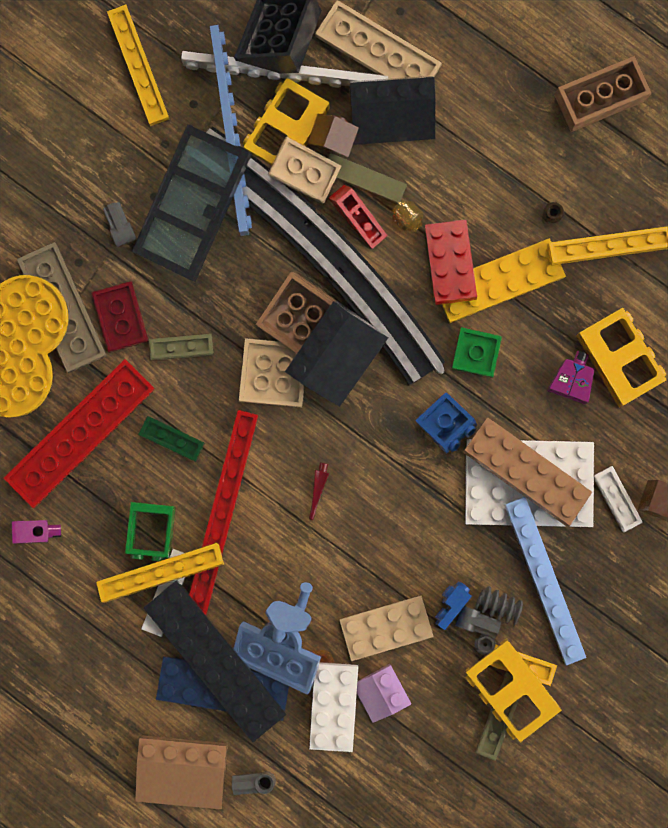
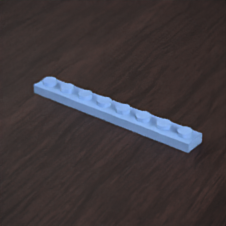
[504,497,586,665]

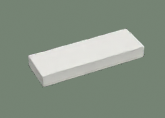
[594,466,643,532]

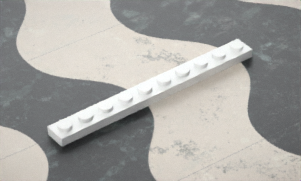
[181,51,388,87]

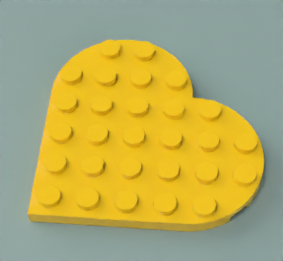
[0,275,68,418]

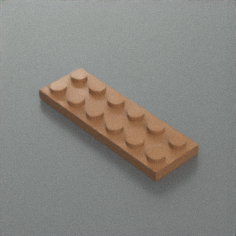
[463,417,592,527]

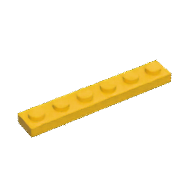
[107,5,169,126]
[547,226,668,265]
[96,543,224,603]

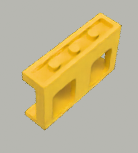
[243,78,329,166]
[576,308,666,408]
[465,638,562,742]

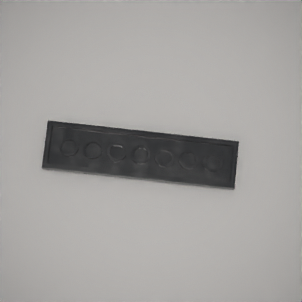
[144,580,287,743]

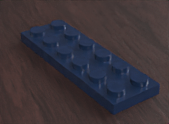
[156,656,289,721]

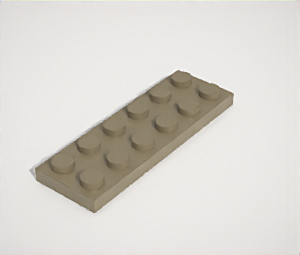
[17,242,107,373]

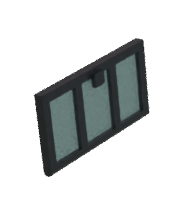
[132,124,252,282]

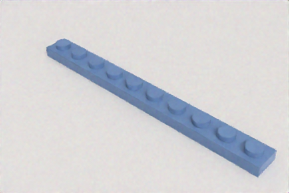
[210,25,252,236]

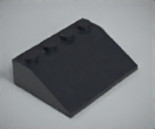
[234,0,322,74]
[349,76,436,145]
[285,301,389,407]

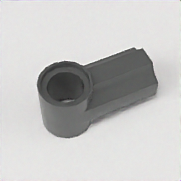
[103,202,136,247]
[455,606,501,638]
[232,771,276,795]

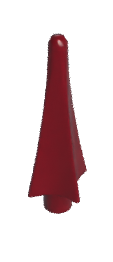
[309,462,330,520]

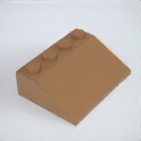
[256,272,336,353]
[135,735,228,809]

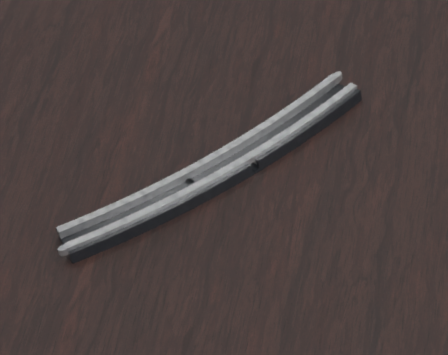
[186,126,445,386]

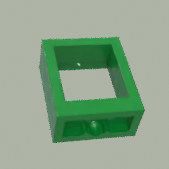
[125,502,176,561]

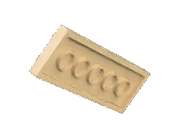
[315,0,442,79]

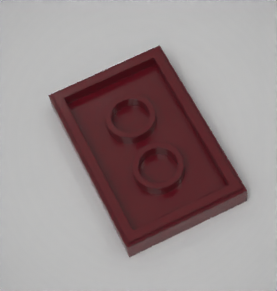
[91,281,149,353]

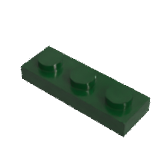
[138,416,205,462]

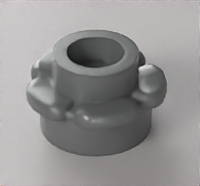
[475,634,496,655]

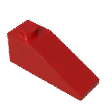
[328,185,387,249]

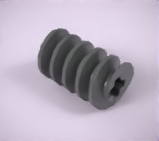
[474,586,523,627]

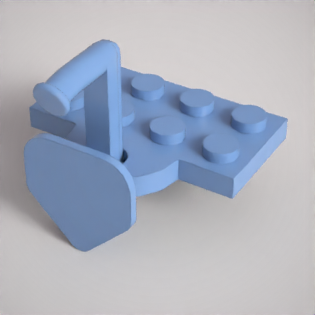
[234,582,321,695]

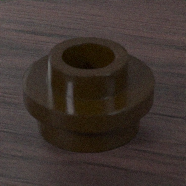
[543,202,564,223]

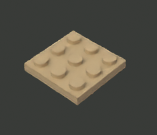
[239,338,304,408]

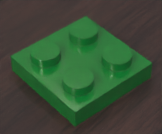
[452,327,502,378]

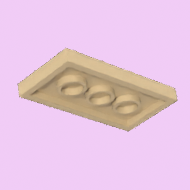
[339,595,434,661]

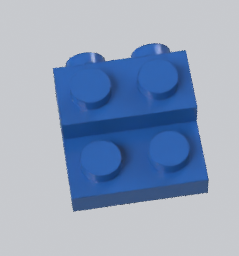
[415,392,477,454]
[435,581,472,630]

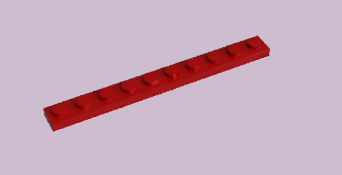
[189,410,259,615]

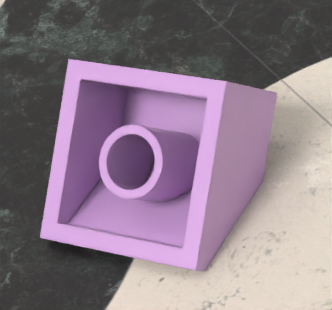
[357,664,411,722]

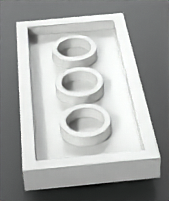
[310,662,358,752]

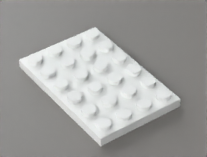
[465,439,594,527]

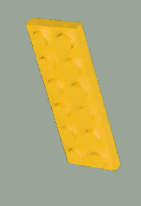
[441,238,566,324]

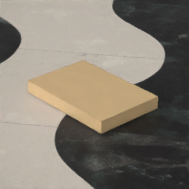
[267,137,341,204]

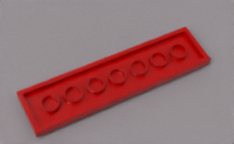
[4,359,155,509]

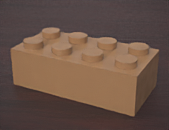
[554,56,651,132]

